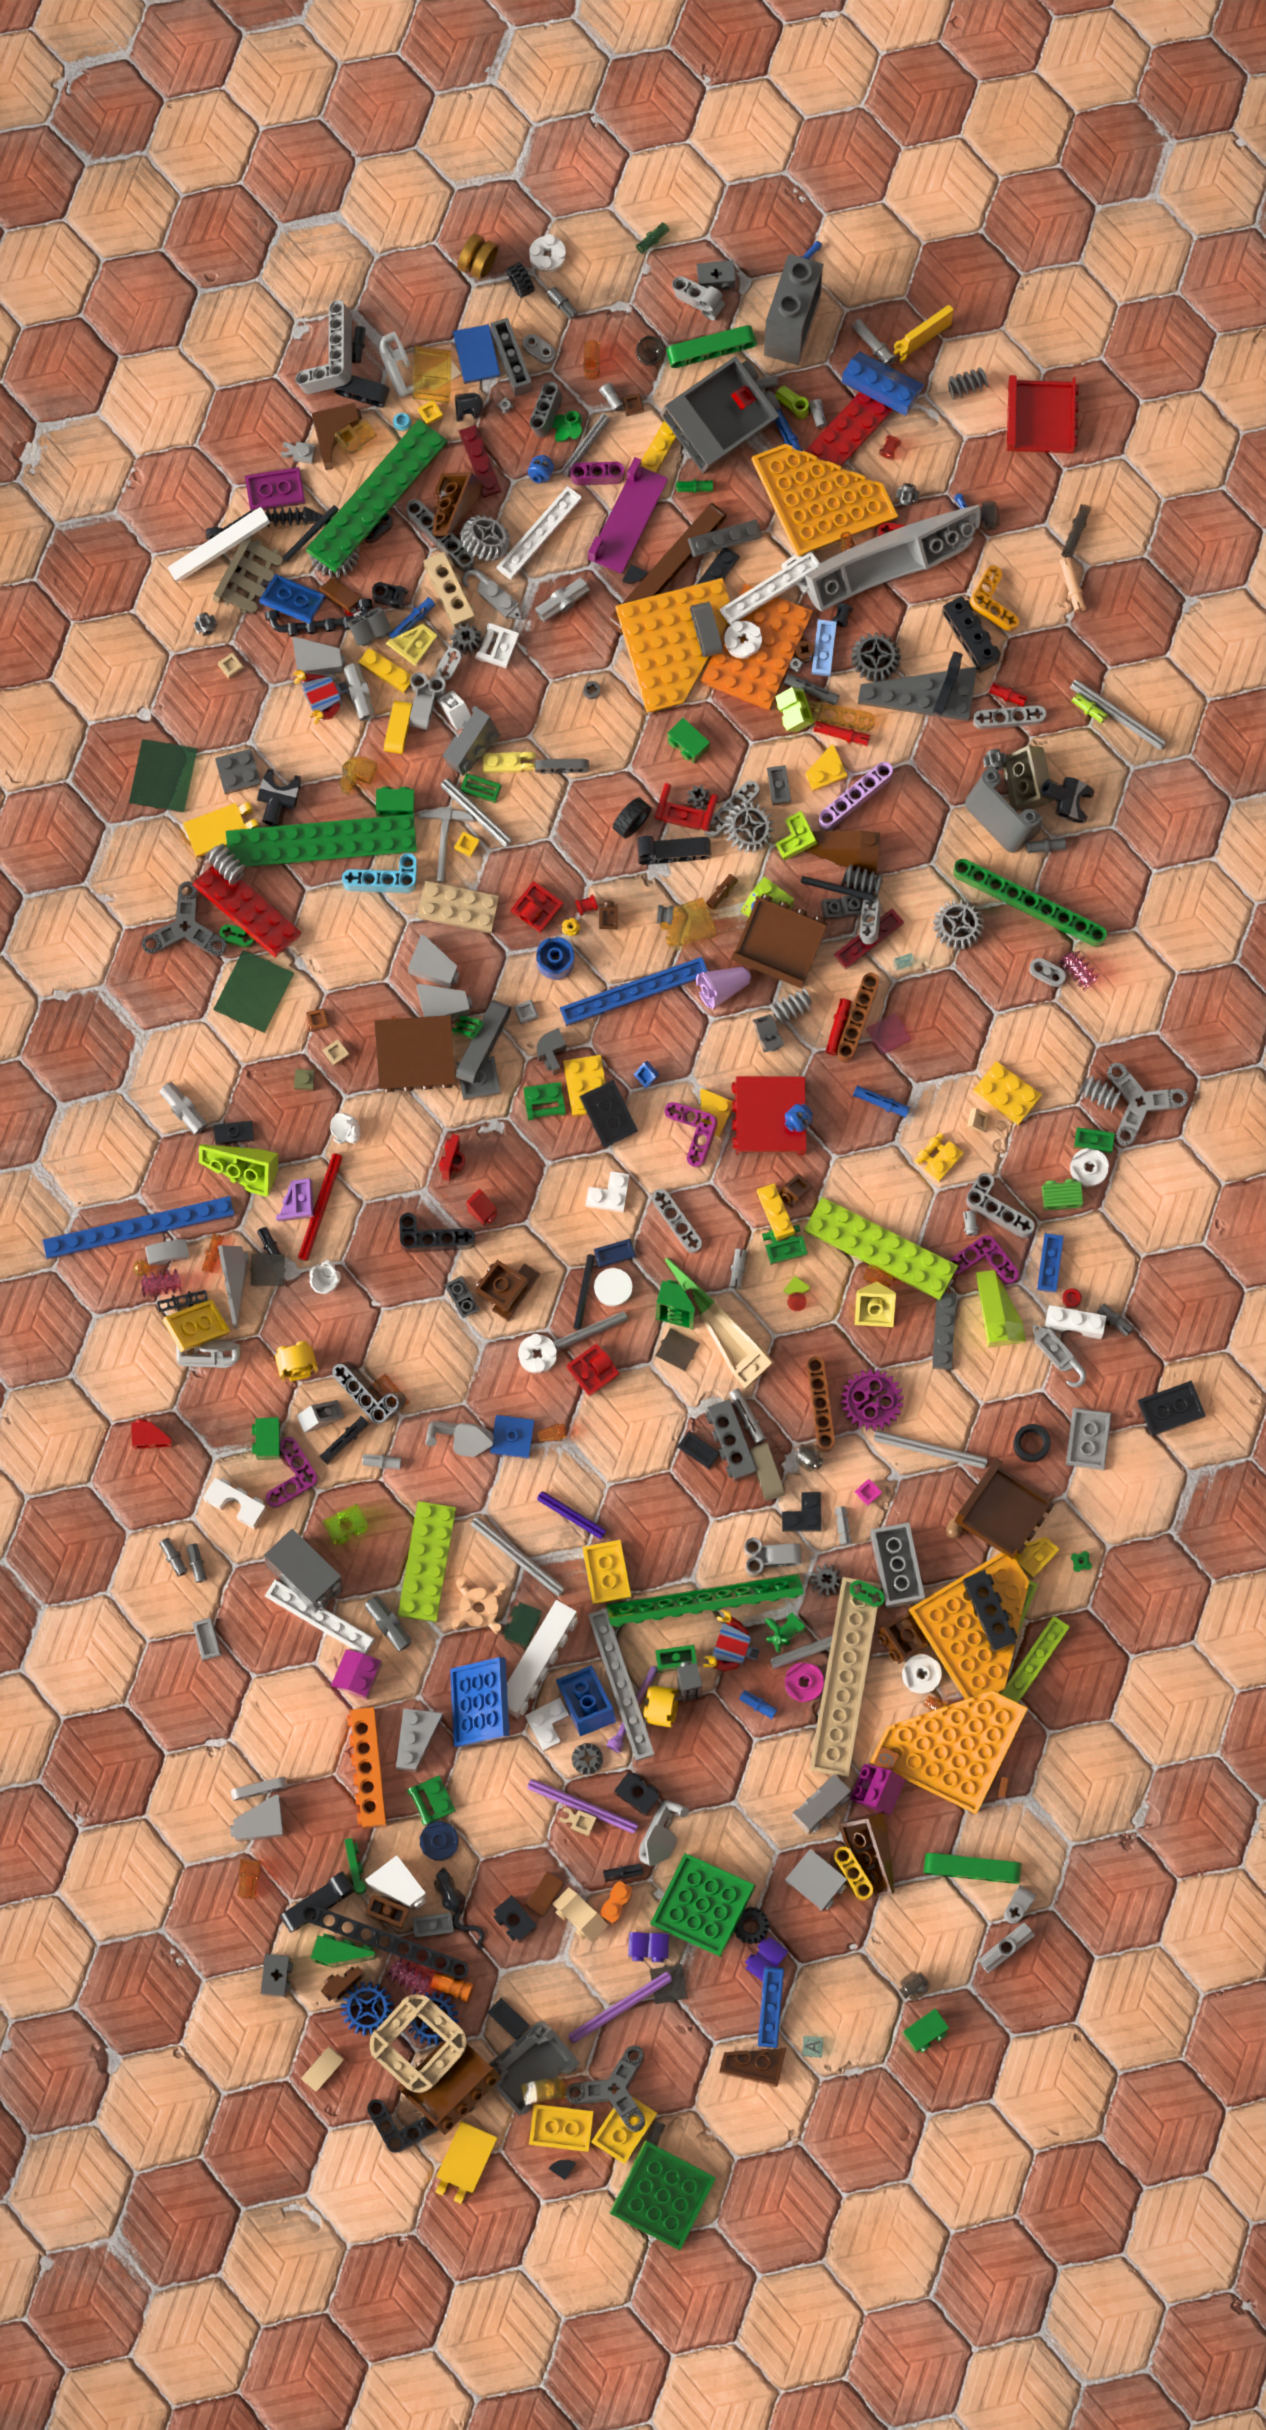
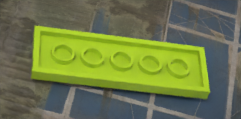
[398,1501,456,1623]

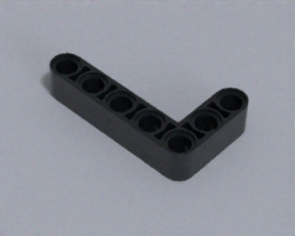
[367,2099,475,2154]

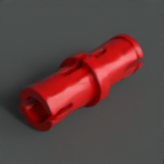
[989,682,1028,707]

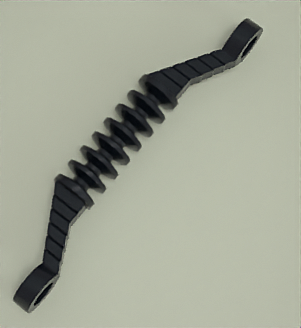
[206,506,331,540]

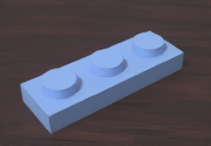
[811,620,836,677]

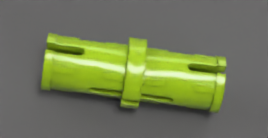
[1072,692,1108,724]

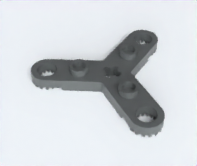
[142,881,227,957]
[565,2045,645,2132]

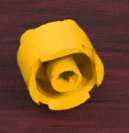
[275,1341,318,1381]
[644,1685,679,1728]

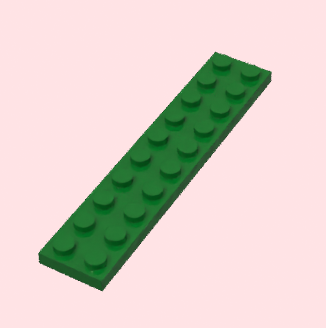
[306,419,448,573]
[225,814,417,868]
[606,1574,804,1627]

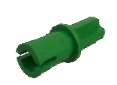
[676,479,713,494]

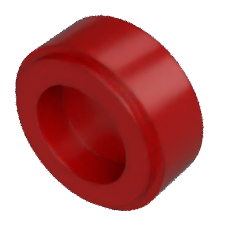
[1062,1288,1082,1309]

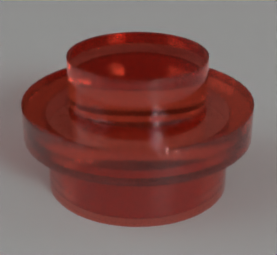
[787,1292,807,1311]

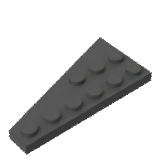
[858,667,977,721]

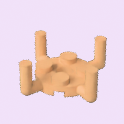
[452,1578,506,1634]

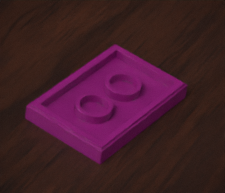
[245,467,305,511]

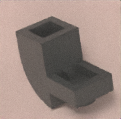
[752,1014,784,1053]
[537,1028,566,1075]

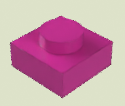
[854,1479,882,1507]

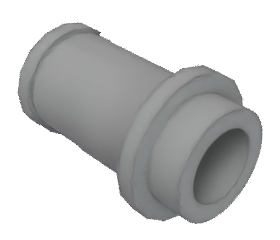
[963,1210,979,1236]

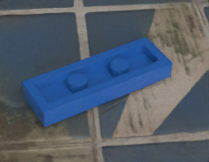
[1037,1233,1064,1293]

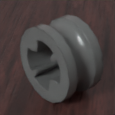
[583,681,600,699]

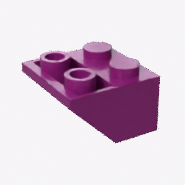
[849,1764,906,1815]

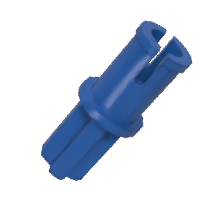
[739,1690,778,1720]

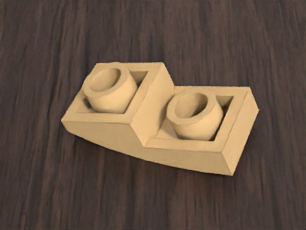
[301,2046,344,2092]

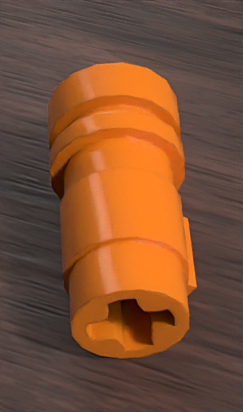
[431,1972,474,2003]

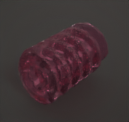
[1059,950,1100,992]
[141,1269,182,1298]
[386,1958,430,1995]

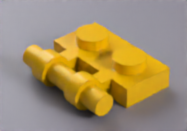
[914,1133,964,1182]

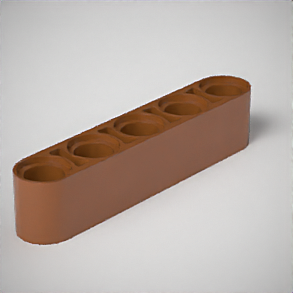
[837,972,879,1063]
[807,1356,835,1452]

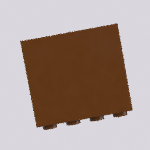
[731,893,828,988]
[374,1015,456,1092]
[954,1458,1055,1560]
[397,2040,502,2135]

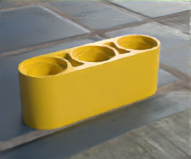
[384,700,413,755]
[834,1847,873,1901]

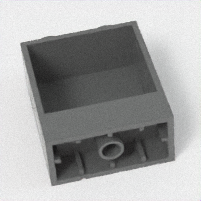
[764,254,824,366]
[660,356,781,474]

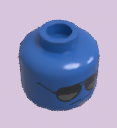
[528,455,554,483]
[784,1104,813,1132]

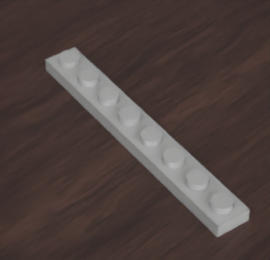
[588,1609,655,1762]

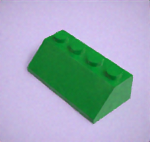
[656,1279,695,1330]

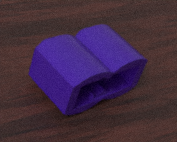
[628,1932,669,1963]
[745,1937,789,1982]

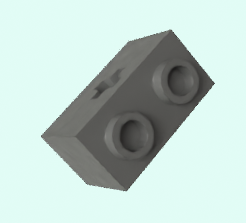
[696,260,736,291]
[260,1954,293,1998]

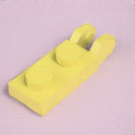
[483,752,536,773]

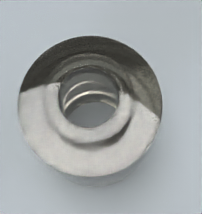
[980,501,1000,530]

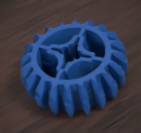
[341,1982,394,2036]
[408,1991,459,2046]

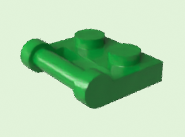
[523,1082,566,1121]
[407,1775,456,1826]

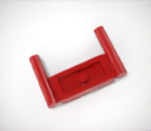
[654,783,718,831]

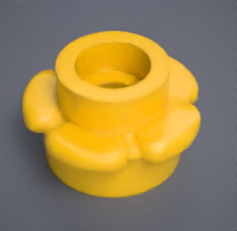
[562,918,580,936]

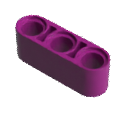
[571,462,624,485]

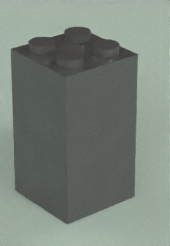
[264,1529,343,1613]

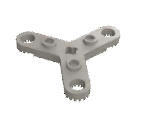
[1107,1063,1188,1146]

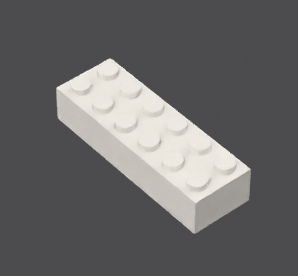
[507,1600,578,1719]

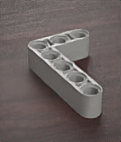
[295,300,352,394]

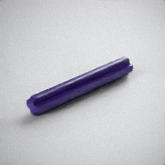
[537,1491,606,1539]

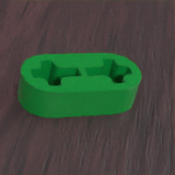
[219,924,255,948]
[849,1580,885,1608]

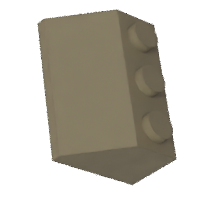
[1003,745,1054,811]

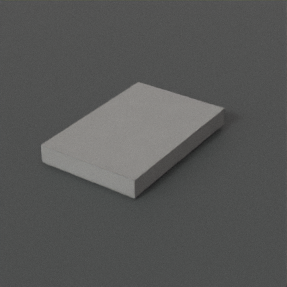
[1066,1408,1112,1471]

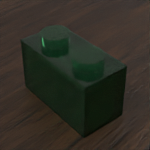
[503,1602,542,1650]

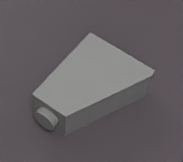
[292,637,346,675]
[408,934,460,988]
[416,984,473,1019]
[230,1795,284,1842]

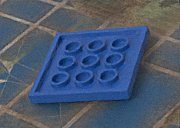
[450,1657,510,1747]

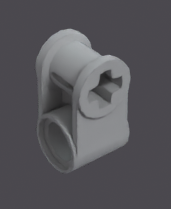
[1004,1885,1037,1924]

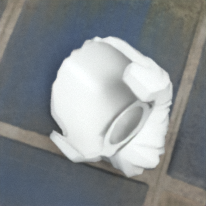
[330,1113,361,1144]
[310,1259,341,1294]

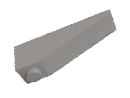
[218,1245,249,1329]

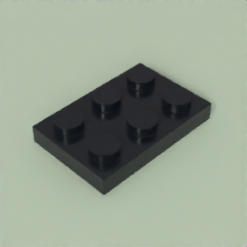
[579,1080,638,1148]
[1137,1380,1206,1437]

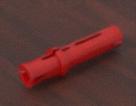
[813,720,871,746]
[825,998,852,1056]

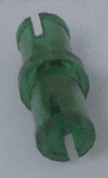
[636,222,670,254]

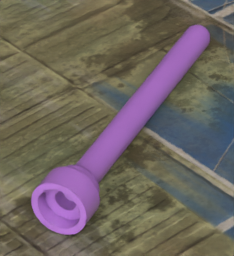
[606,1666,658,1753]

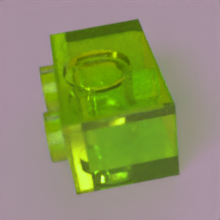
[322,1504,368,1545]

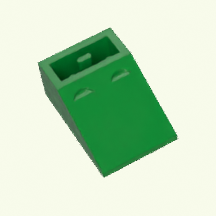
[311,1933,377,1968]

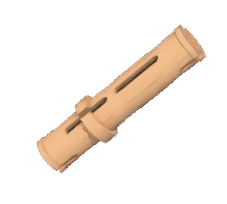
[1060,557,1086,613]

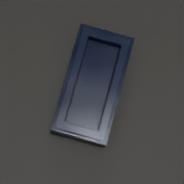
[593,1239,636,1268]

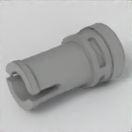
[599,382,624,411]
[809,399,828,428]

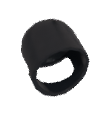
[455,393,484,422]

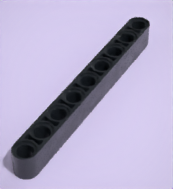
[301,1904,469,1979]

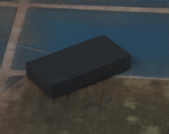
[677,1431,720,1470]
[487,1998,530,2040]

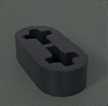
[364,514,393,543]

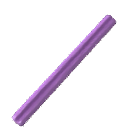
[528,1779,638,1833]
[568,1972,672,2043]

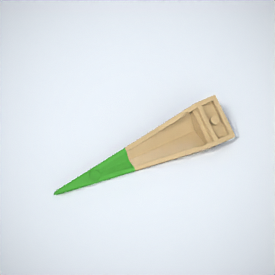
[665,1258,774,1388]

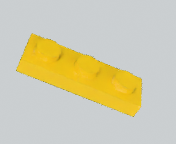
[641,421,677,473]
[358,647,412,694]
[757,1183,795,1240]

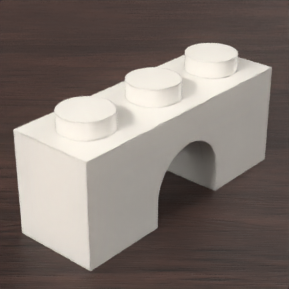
[1044,1305,1106,1339]
[203,1478,266,1529]

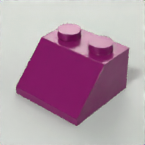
[331,1649,382,1700]

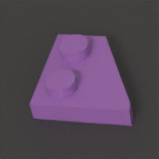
[276,1178,314,1222]

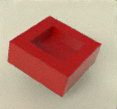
[731,385,756,410]

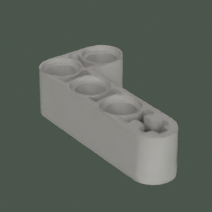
[966,1173,1034,1239]

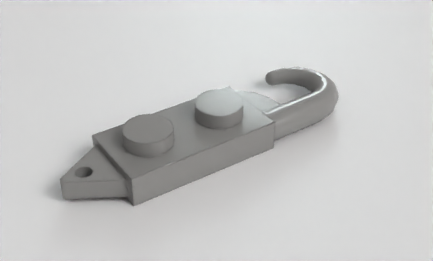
[462,569,521,620]
[1033,1325,1087,1387]

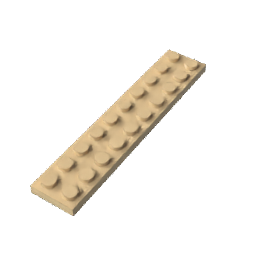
[809,1577,881,1778]

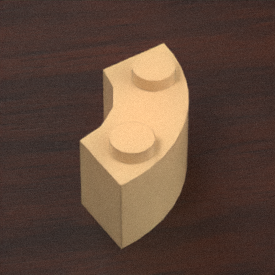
[552,1887,608,1942]

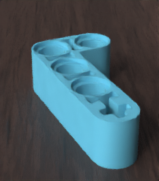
[342,853,417,893]

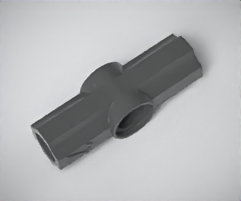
[364,1595,412,1652]

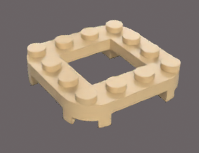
[370,1995,467,2093]

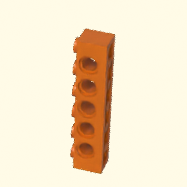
[347,1707,387,1829]

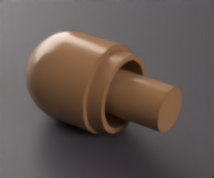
[946,1512,963,1539]

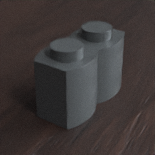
[347,607,392,646]

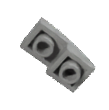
[145,1239,189,1265]

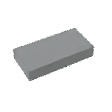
[192,1618,221,1661]

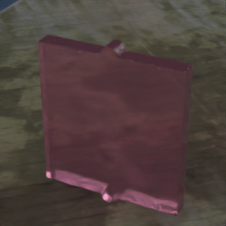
[866,1013,911,1055]

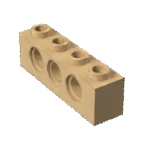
[424,552,476,629]

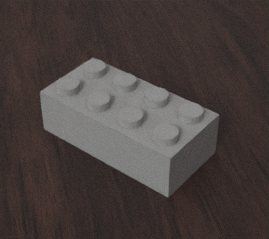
[870,1522,925,1609]

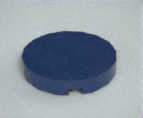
[420,1821,459,1861]

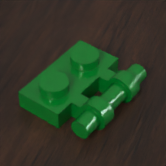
[762,1224,808,1265]

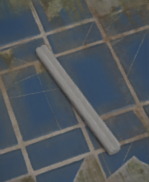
[1071,679,1166,750]
[874,1431,988,1469]
[471,1517,565,1596]

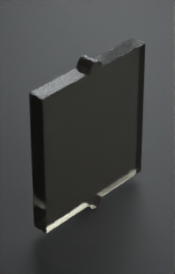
[249,1254,286,1286]
[655,1328,700,1371]
[650,1964,688,2004]

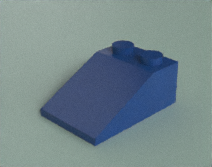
[556,1665,616,1737]

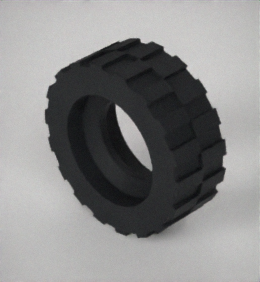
[612,797,652,839]

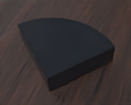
[623,565,648,584]
[548,2160,576,2180]

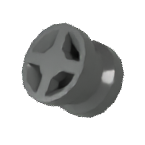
[657,905,674,925]

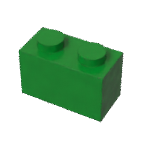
[667,718,710,763]
[376,786,415,816]
[252,1417,280,1460]
[655,1645,697,1673]
[902,2009,949,2053]

